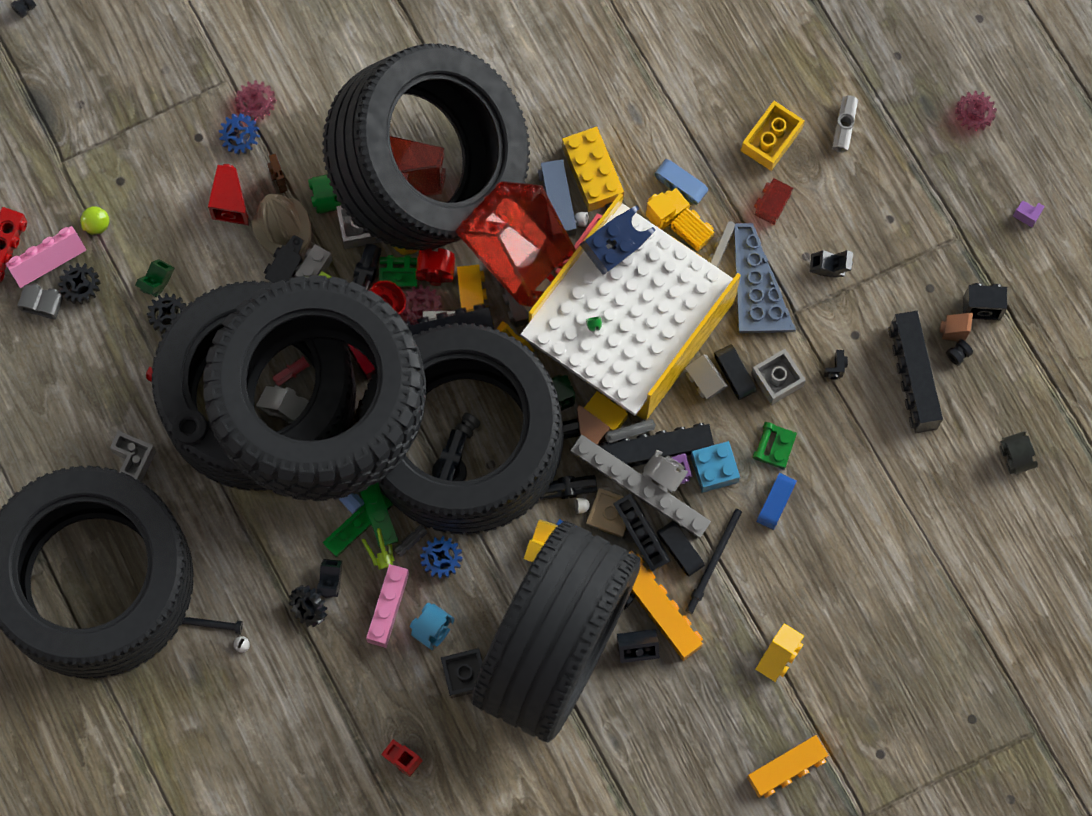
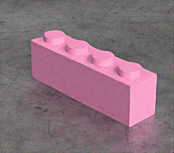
[6,226,86,288]
[366,564,409,648]

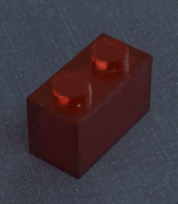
[754,178,793,225]

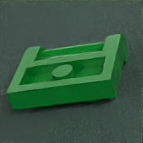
[752,422,797,470]

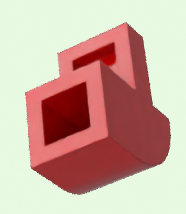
[381,739,423,777]

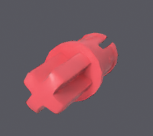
[273,356,310,386]

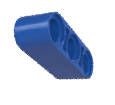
[756,473,797,530]

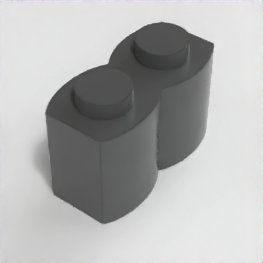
[18,284,63,319]

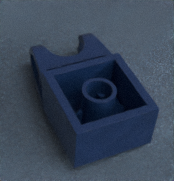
[580,206,656,275]

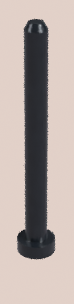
[182,617,243,635]

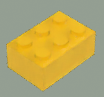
[741,101,805,171]

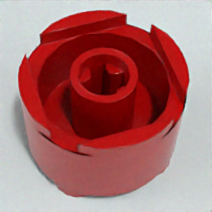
[415,248,455,286]

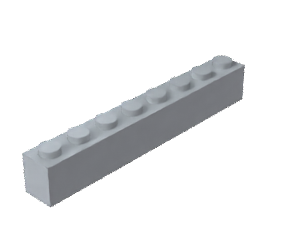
[569,434,711,538]

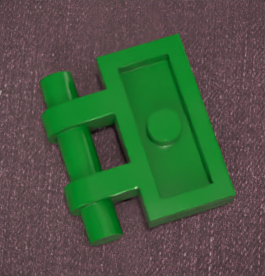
[379,255,417,289]

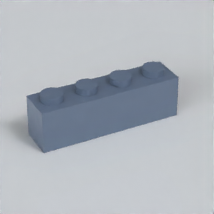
[538,159,577,239]

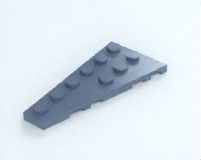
[734,223,796,333]

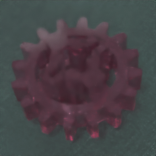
[235,80,276,121]
[955,91,997,131]
[402,285,442,323]

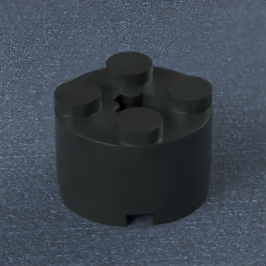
[999,431,1038,475]

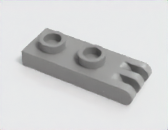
[708,221,735,268]

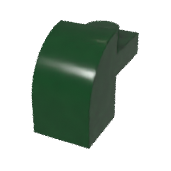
[135,259,175,297]

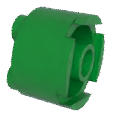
[308,174,342,214]

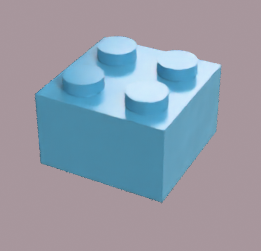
[691,441,740,493]

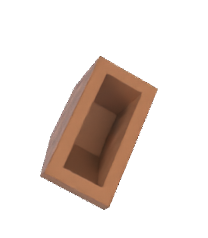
[940,313,973,342]
[577,405,610,446]

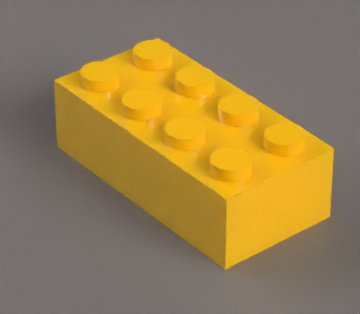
[562,126,624,212]

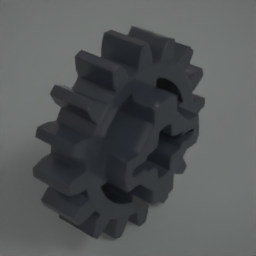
[58,263,101,304]
[147,293,187,334]
[289,585,327,627]

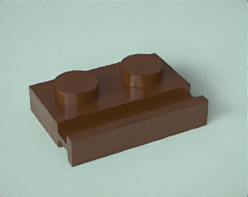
[267,153,288,193]

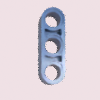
[654,159,709,205]

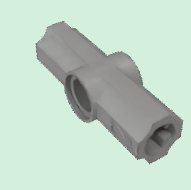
[832,95,858,153]

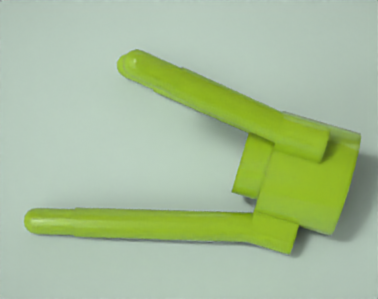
[362,528,395,570]

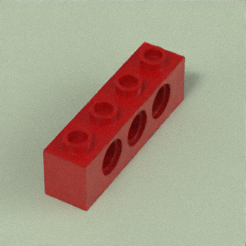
[0,206,27,282]

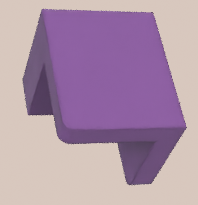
[1013,201,1045,227]

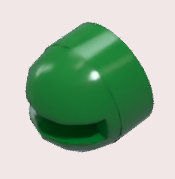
[586,316,602,332]

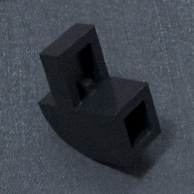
[810,250,853,277]
[316,559,342,598]

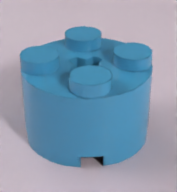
[410,603,454,650]

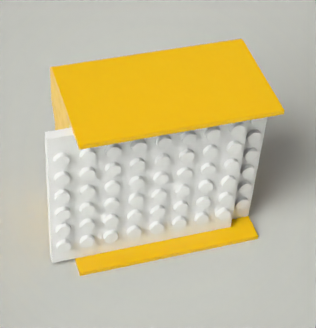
[521,193,741,420]

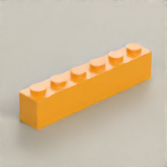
[629,551,703,661]

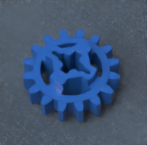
[219,113,260,154]
[420,536,463,579]

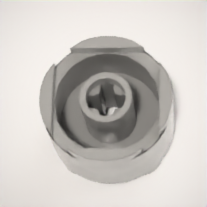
[642,450,688,492]

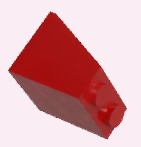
[208,164,250,226]

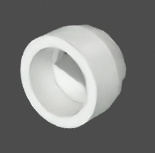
[574,212,588,227]
[575,498,590,514]
[233,636,250,653]

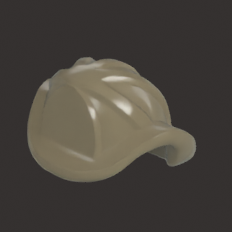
[252,194,311,255]

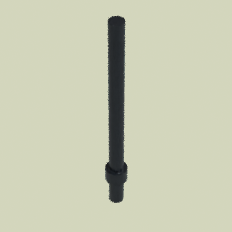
[686,509,742,614]

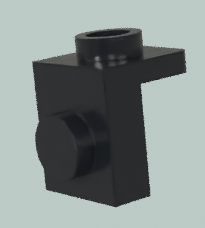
[824,350,848,380]

